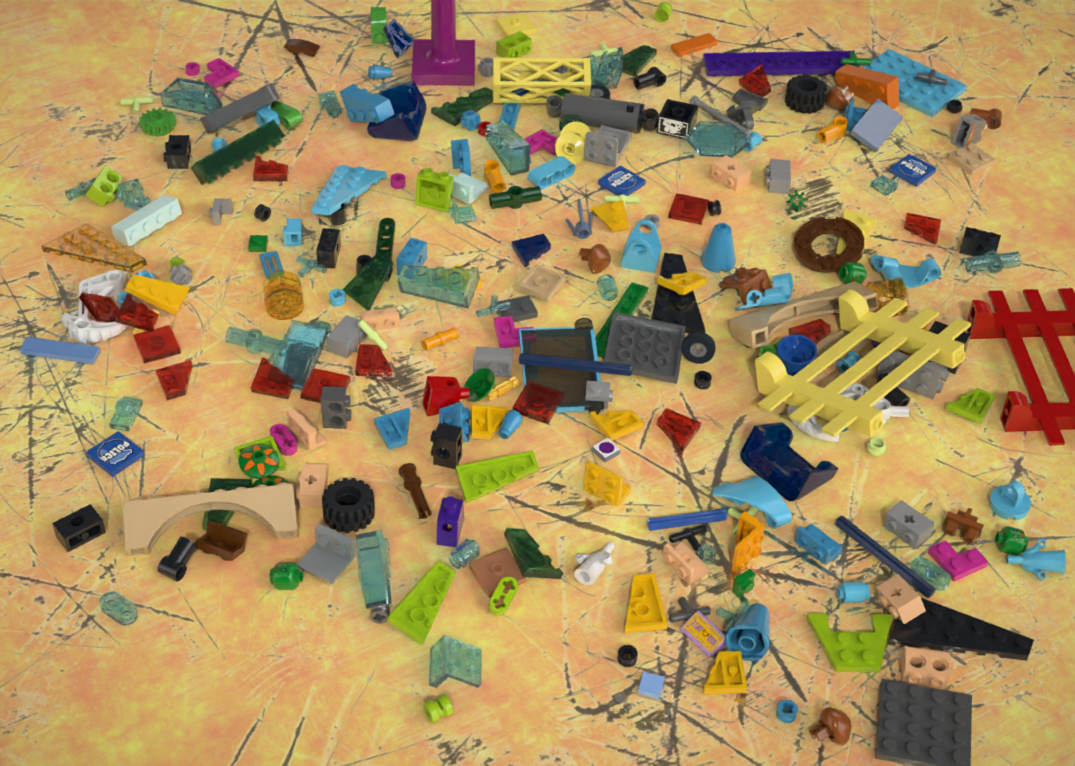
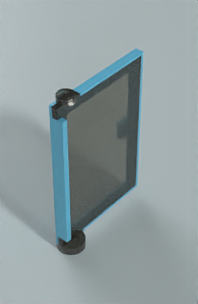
[519,318,604,415]

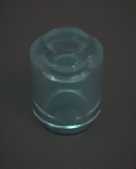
[597,274,618,301]
[449,539,480,569]

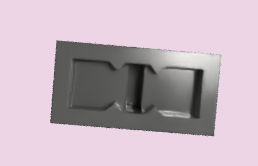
[321,387,351,429]

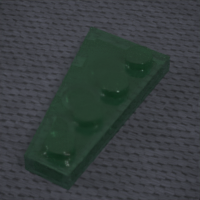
[431,87,493,126]

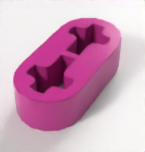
[270,424,298,456]

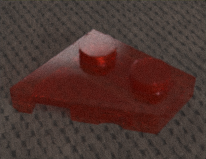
[739,64,771,97]
[253,156,289,182]
[904,213,941,245]
[116,293,159,333]
[355,344,392,377]
[250,357,294,399]
[155,360,193,400]
[657,408,701,451]

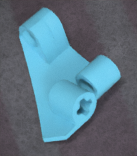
[870,254,942,289]
[735,273,793,311]
[713,476,792,529]

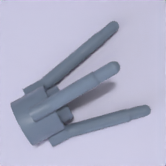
[566,199,593,239]

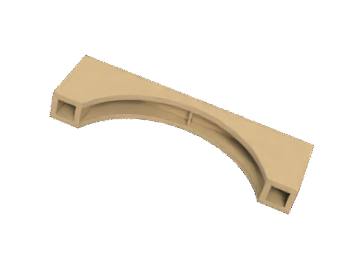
[729,282,880,349]
[123,483,298,556]

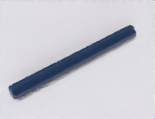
[519,353,632,376]
[835,516,936,598]

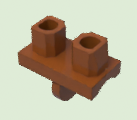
[944,508,984,544]

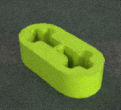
[488,576,518,616]

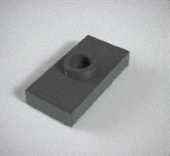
[732,89,768,111]

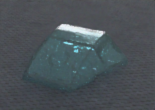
[570,47,623,89]
[685,121,751,157]

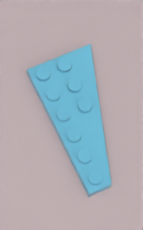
[312,165,386,215]

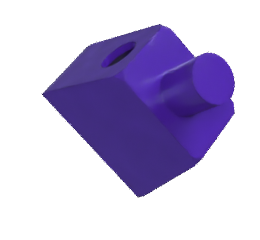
[436,496,464,548]

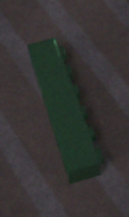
[191,119,285,185]

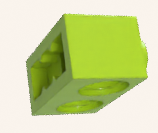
[496,31,532,58]
[85,165,123,207]

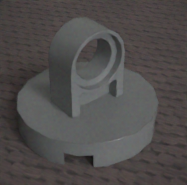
[727,100,759,130]

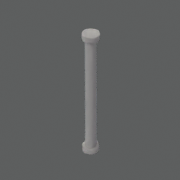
[690,95,753,138]

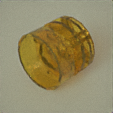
[263,271,304,320]
[866,278,909,317]

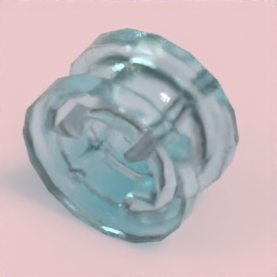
[697,545,716,565]

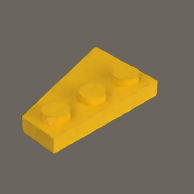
[125,274,190,315]
[624,573,668,634]

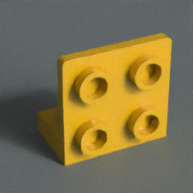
[583,461,631,507]

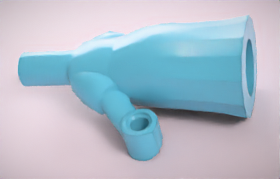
[1007,539,1066,581]

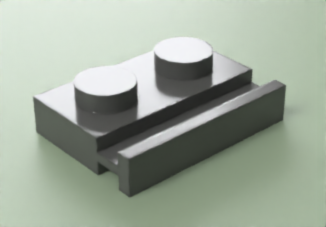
[495,295,538,322]

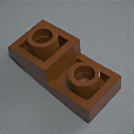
[284,39,320,57]

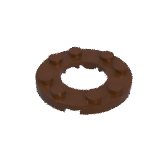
[794,216,865,273]

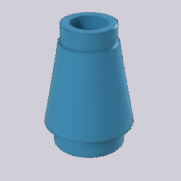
[368,64,392,80]
[498,410,523,439]

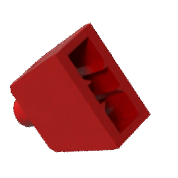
[422,376,470,416]

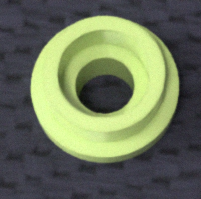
[866,437,887,456]

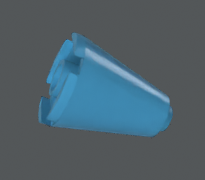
[701,223,736,273]
[726,603,770,661]

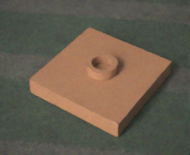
[469,548,526,597]

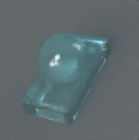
[109,396,143,432]

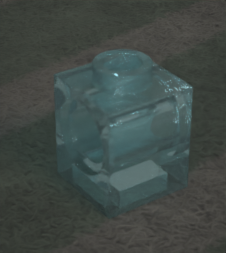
[116,179,145,207]

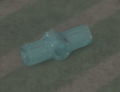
[965,250,1021,274]
[225,327,284,356]

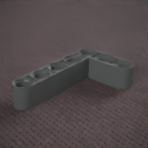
[200,83,279,134]

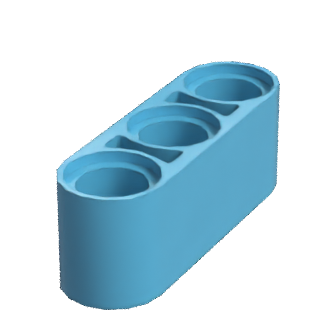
[527,156,576,190]

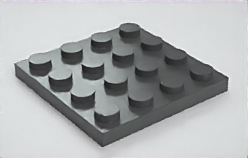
[604,312,686,384]
[875,679,972,766]

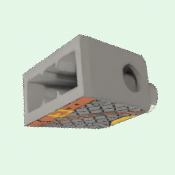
[952,114,987,148]

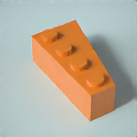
[835,64,899,109]

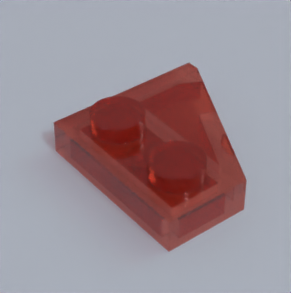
[789,318,831,345]

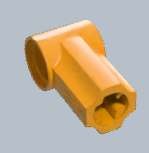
[817,116,848,143]
[483,160,506,193]

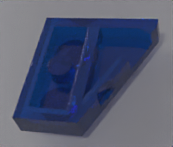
[383,19,414,59]
[512,234,551,267]

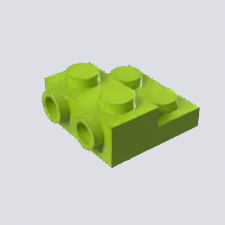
[416,168,454,213]

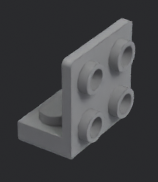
[473,347,513,377]
[297,523,356,584]

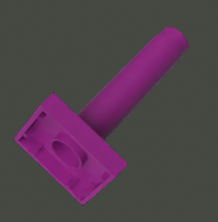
[412,0,475,86]

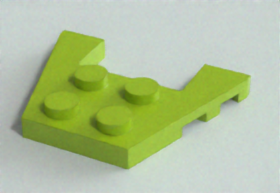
[806,613,892,672]

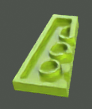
[455,451,539,503]
[387,561,456,646]

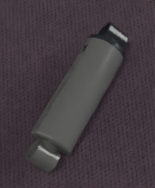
[547,93,659,133]

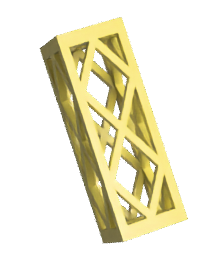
[493,58,591,103]

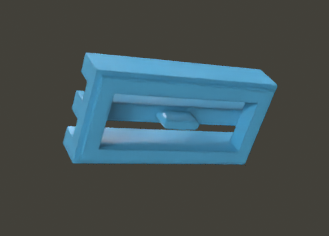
[259,251,285,281]

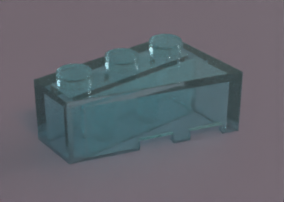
[356,530,392,609]

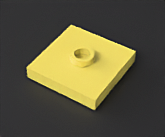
[496,13,536,37]

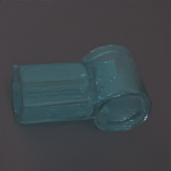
[318,90,342,118]

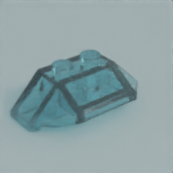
[161,77,223,115]

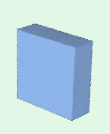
[638,672,665,699]

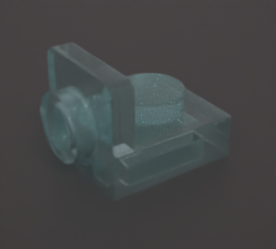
[871,175,899,196]
[449,200,476,224]

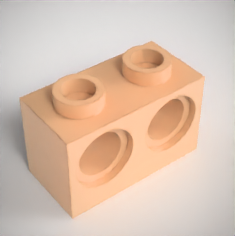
[902,647,951,688]

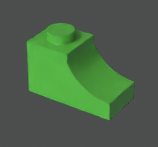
[370,7,387,44]

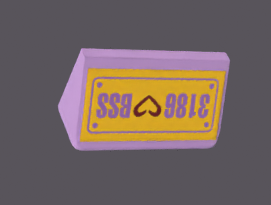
[680,611,726,658]

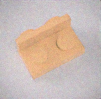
[360,307,400,330]
[286,408,326,451]
[662,541,709,585]

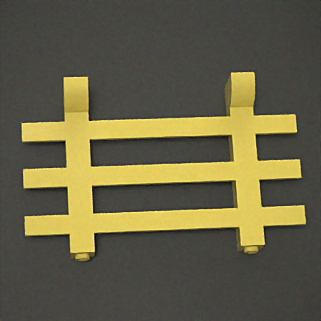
[755,289,971,437]

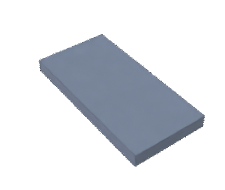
[849,99,903,153]

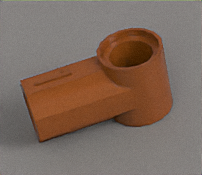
[970,108,1002,129]

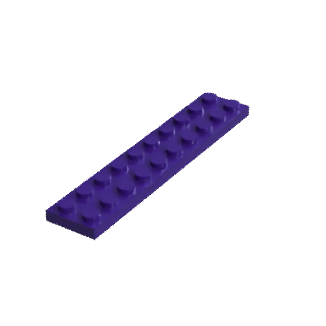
[703,51,860,77]

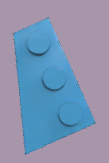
[340,84,394,122]

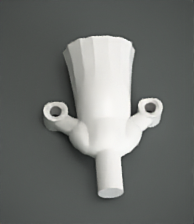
[574,542,615,585]

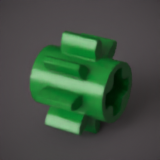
[786,190,808,212]

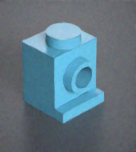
[255,104,280,132]
[283,218,302,246]

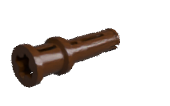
[398,463,432,519]

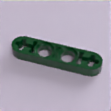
[375,218,395,266]

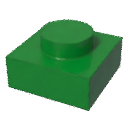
[248,235,268,252]
[732,569,756,597]

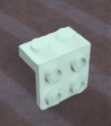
[449,173,488,204]

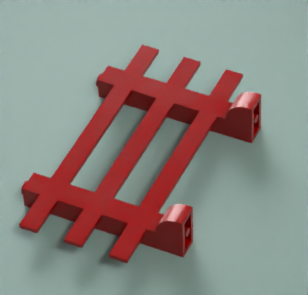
[966,288,1075,446]

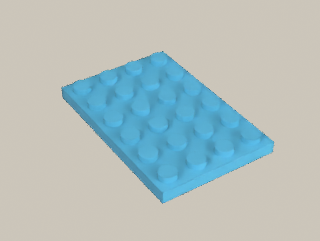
[863,49,967,117]

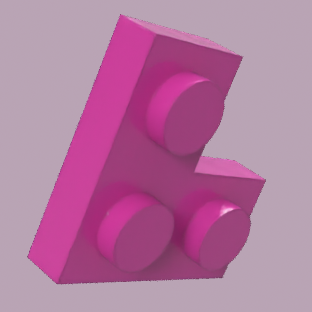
[204,58,239,88]
[519,129,558,155]
[494,316,537,348]
[928,540,988,582]

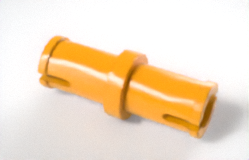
[421,327,459,351]

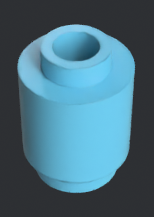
[836,581,870,604]

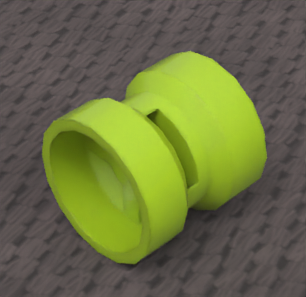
[655,2,673,22]
[423,694,453,724]

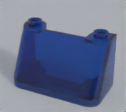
[367,80,427,142]
[740,422,838,501]

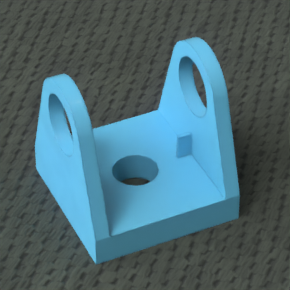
[621,219,662,273]

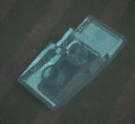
[267,320,328,391]

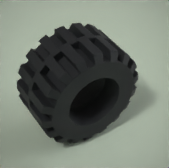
[785,75,827,114]
[322,478,375,533]

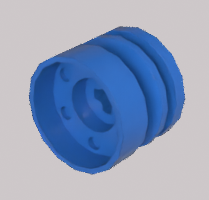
[776,334,817,376]

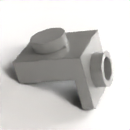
[209,198,233,225]
[585,381,613,409]

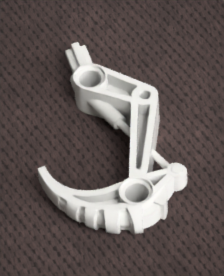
[61,261,134,344]
[787,383,910,442]

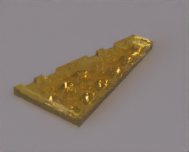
[42,223,147,273]

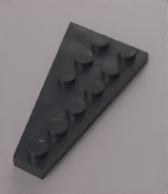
[652,253,706,334]
[888,597,1034,661]

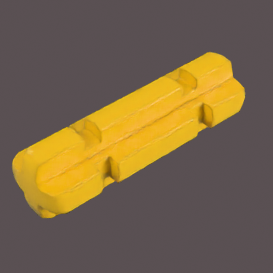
[486,376,519,401]

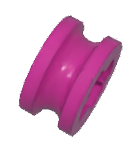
[185,62,200,76]
[390,173,406,189]

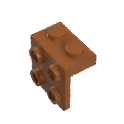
[719,267,772,305]

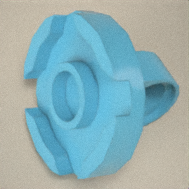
[989,480,1031,520]

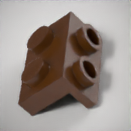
[195,521,247,561]

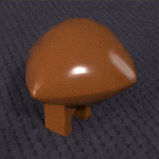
[825,86,854,111]
[579,243,611,274]
[809,707,852,746]

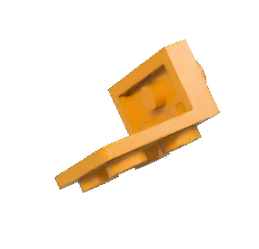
[731,512,765,574]

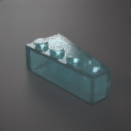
[486,121,531,176]
[397,266,480,309]

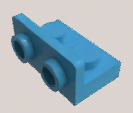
[845,99,869,131]
[451,139,471,176]
[439,402,471,442]
[794,523,843,565]

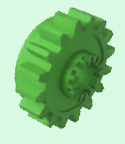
[139,108,176,137]

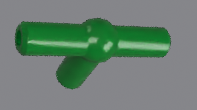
[841,52,872,66]

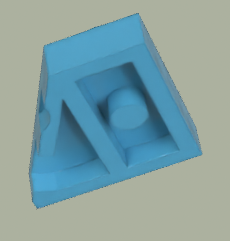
[374,408,410,450]

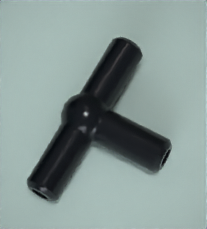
[669,524,707,551]

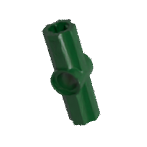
[489,186,542,209]

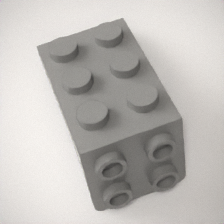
[584,125,632,167]
[876,351,950,399]

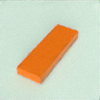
[671,33,718,57]

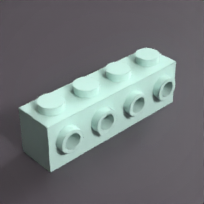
[111,195,182,246]

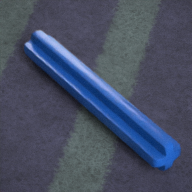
[647,508,727,531]

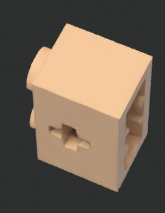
[711,155,751,192]
[295,464,328,509]
[877,574,926,624]

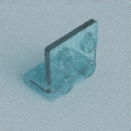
[429,635,482,688]

